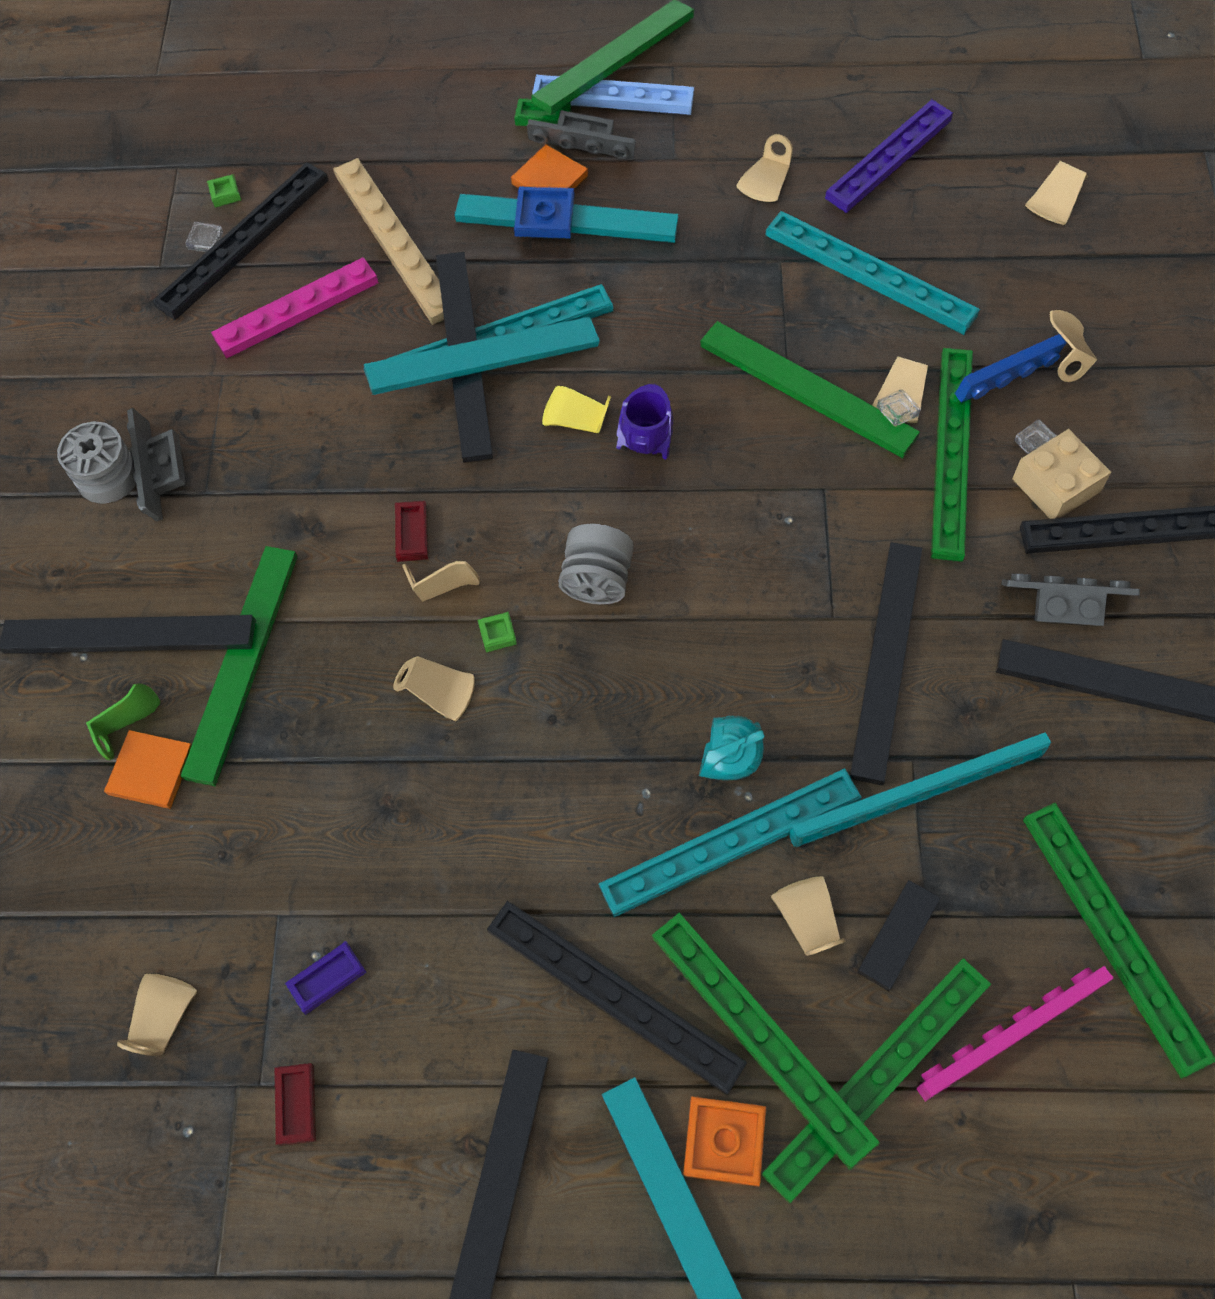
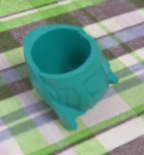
[699,716,765,780]

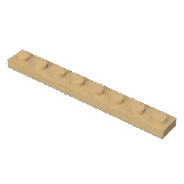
[334,158,444,325]

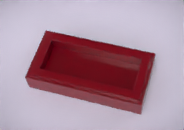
[395,501,428,562]
[274,1063,316,1146]

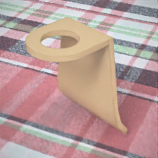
[736,134,793,202]
[1025,161,1088,225]
[1050,310,1097,382]
[872,356,928,423]
[402,561,481,602]
[393,656,475,722]
[771,876,845,956]
[117,974,197,1056]

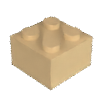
[1012,429,1111,519]

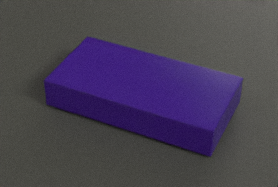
[285,941,367,1015]

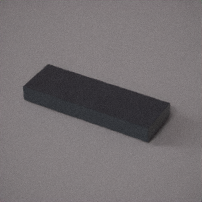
[857,880,940,991]

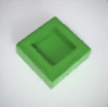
[207,174,241,207]
[478,612,517,652]

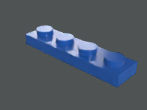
[955,334,1067,403]

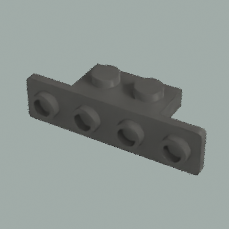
[527,110,636,159]
[127,408,186,522]
[1001,573,1140,626]

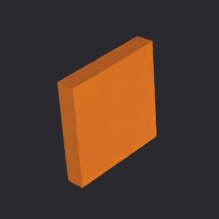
[511,144,588,189]
[104,730,192,809]
[683,1096,766,1187]

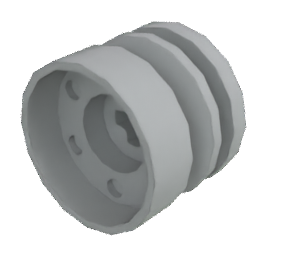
[57,421,136,504]
[558,524,633,605]

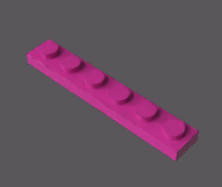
[211,257,378,359]
[916,966,1114,1102]

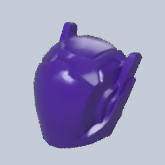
[616,384,673,460]

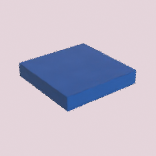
[514,187,575,238]

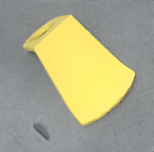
[542,386,611,434]

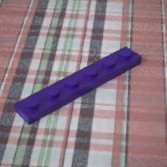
[825,100,953,213]

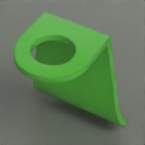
[86,683,160,761]

